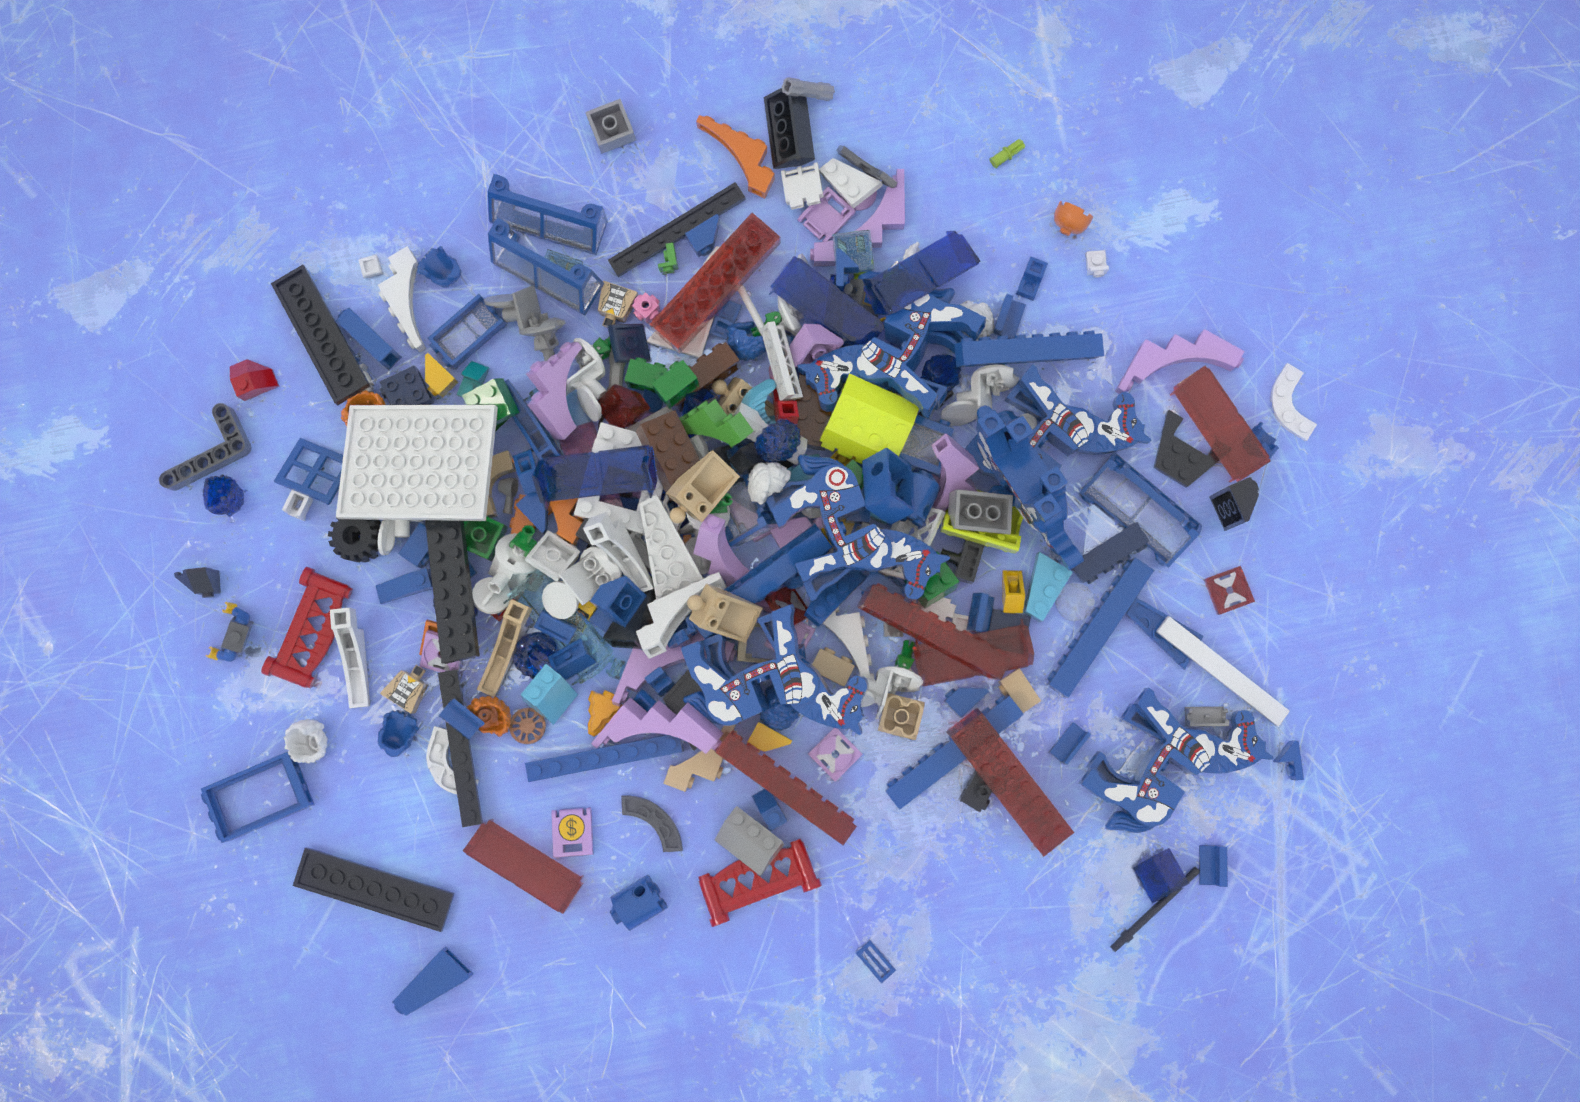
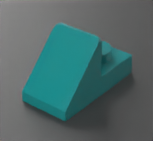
[456,361,490,398]

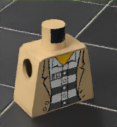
[598,280,638,328]
[380,665,428,714]

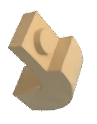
[486,451,516,518]

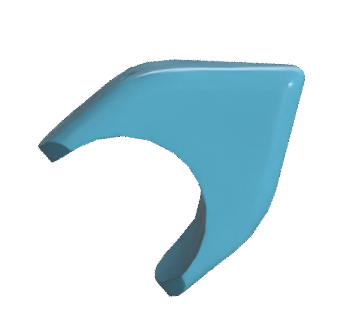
[741,379,777,430]

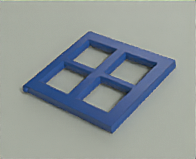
[274,438,343,505]

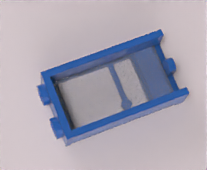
[428,294,507,369]

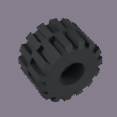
[328,518,381,563]

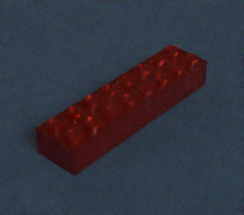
[650,212,781,354]
[857,583,1011,680]
[946,708,1075,857]
[713,730,857,845]

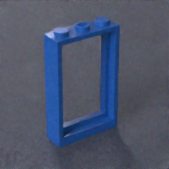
[201,752,315,843]

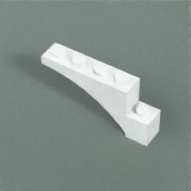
[378,246,426,352]
[583,512,654,592]
[636,572,727,659]
[823,607,875,680]
[330,608,370,708]

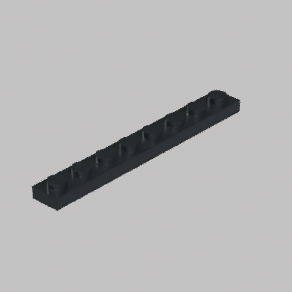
[608,182,746,277]
[438,669,483,827]

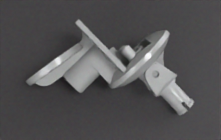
[484,285,565,361]

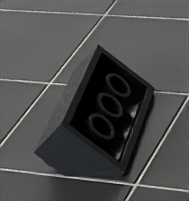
[764,88,815,169]
[1209,477,1259,531]

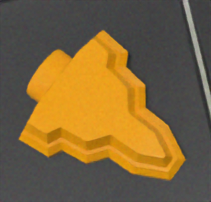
[588,690,622,737]

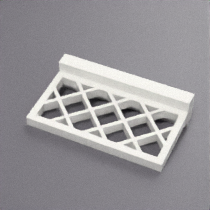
[878,508,945,580]

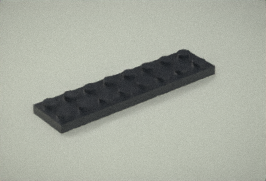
[271,264,370,406]
[425,520,480,664]
[292,847,455,932]

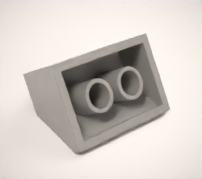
[948,489,1013,535]
[715,806,785,876]

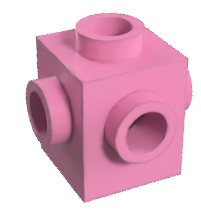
[632,292,661,324]

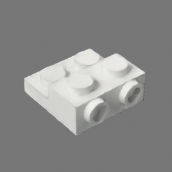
[525,530,580,582]

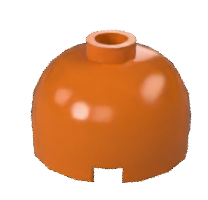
[1054,201,1093,236]

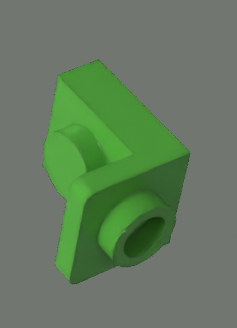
[658,242,678,274]

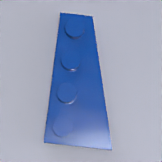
[804,571,867,628]
[1126,597,1203,670]

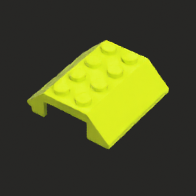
[819,373,919,464]
[940,490,1023,554]

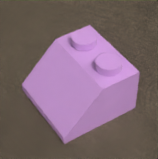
[789,324,844,367]

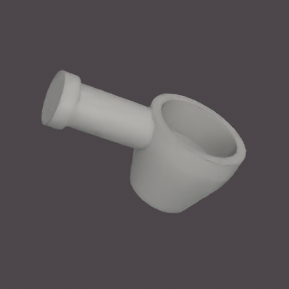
[498,478,518,514]

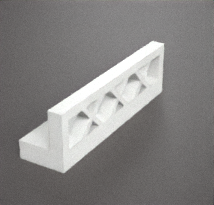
[760,321,803,401]

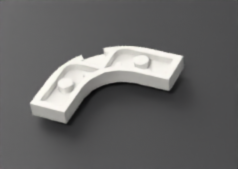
[1270,363,1317,441]
[426,726,479,795]

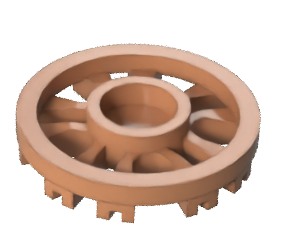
[509,708,546,744]

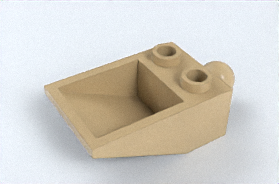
[712,377,775,416]
[666,451,740,523]
[687,583,763,643]

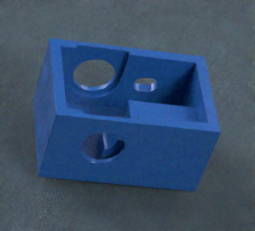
[862,448,915,525]

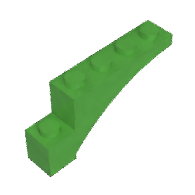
[679,399,754,447]

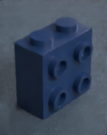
[380,366,434,405]

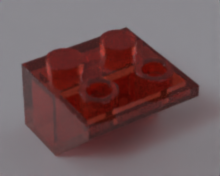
[598,384,651,429]

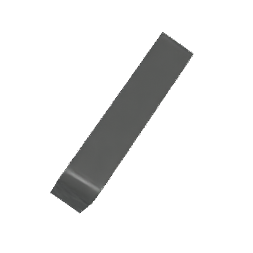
[159,403,252,491]

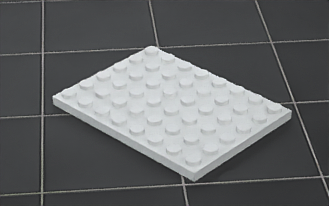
[336,405,498,521]

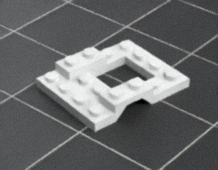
[574,422,663,535]

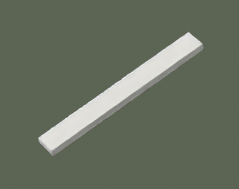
[1156,616,1290,726]

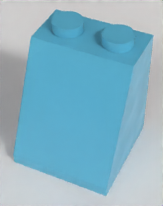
[521,664,578,725]

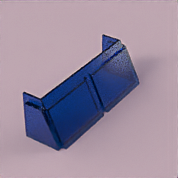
[862,231,981,315]
[769,256,884,347]
[532,445,657,510]

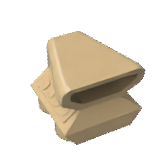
[878,693,925,740]

